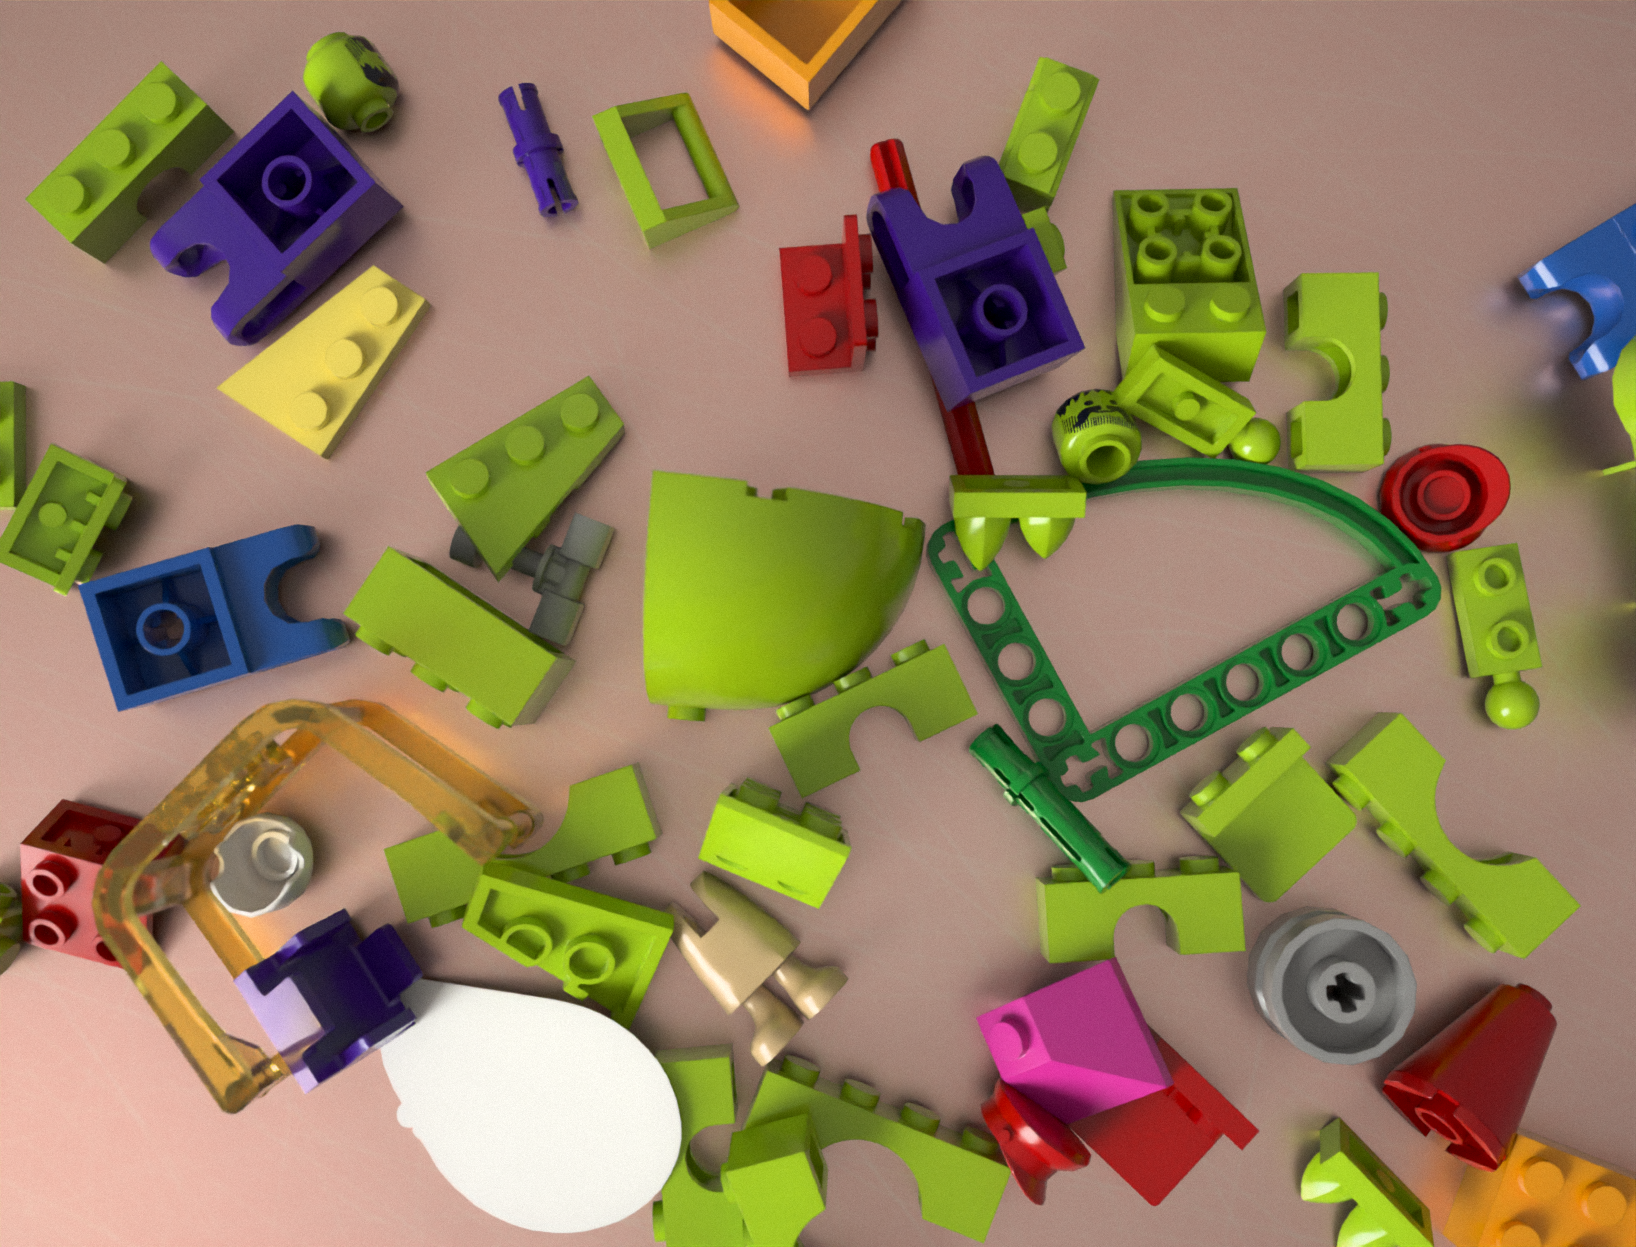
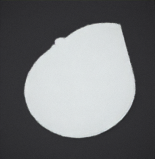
[380,979,682,1233]

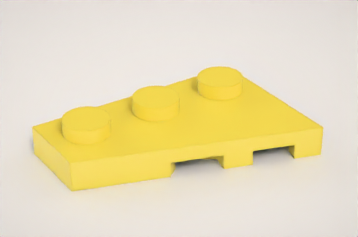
[216,265,431,460]

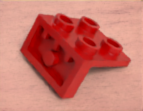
[779,214,878,377]
[20,799,185,973]
[1065,1024,1260,1206]

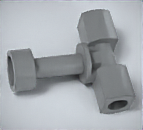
[449,512,615,645]

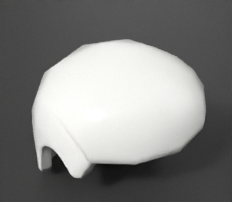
[210,812,313,918]

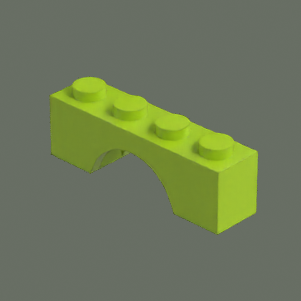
[1325,712,1581,959]
[384,762,663,928]
[741,1055,1011,1243]
[720,1113,828,1247]

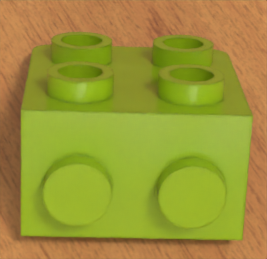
[1179,727,1357,903]

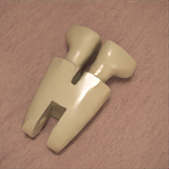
[663,871,849,1067]

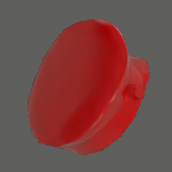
[1379,443,1511,552]
[980,1077,1091,1206]

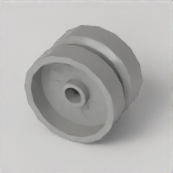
[1247,906,1417,1065]

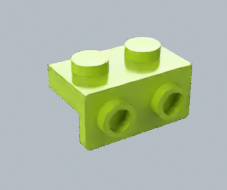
[0,442,133,596]

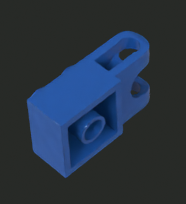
[1517,203,1636,380]
[78,524,350,712]

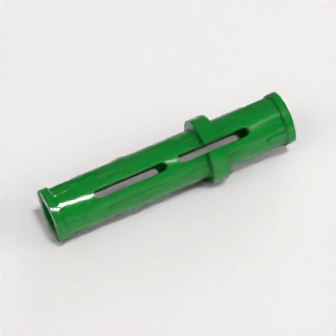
[969,724,1132,894]

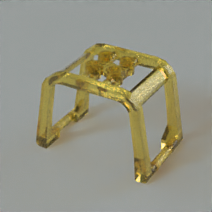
[91,699,544,1114]

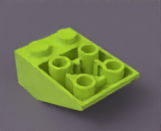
[1112,188,1267,382]
[698,777,852,909]

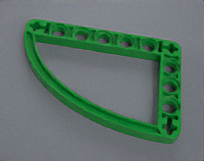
[926,457,1442,802]

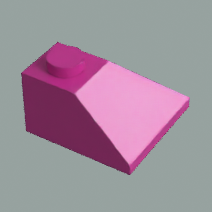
[976,957,1174,1124]

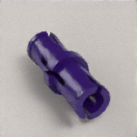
[498,83,579,217]

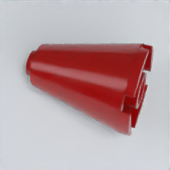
[1382,983,1557,1173]

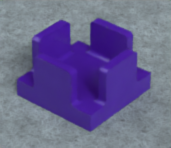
[233,908,423,1095]

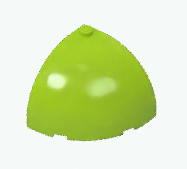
[643,470,926,722]

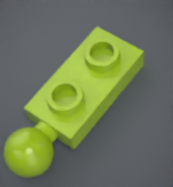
[1112,344,1281,465]
[1446,543,1542,730]

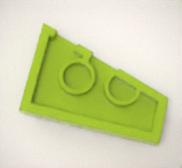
[425,376,625,583]
[462,860,674,1030]

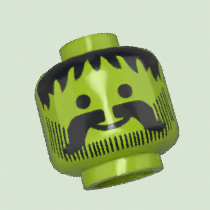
[303,32,400,132]
[1052,388,1142,485]

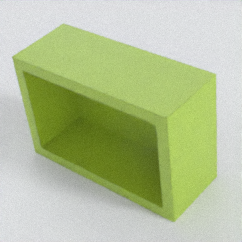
[343,546,576,729]

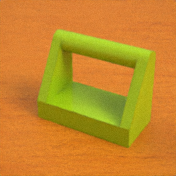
[592,92,739,249]

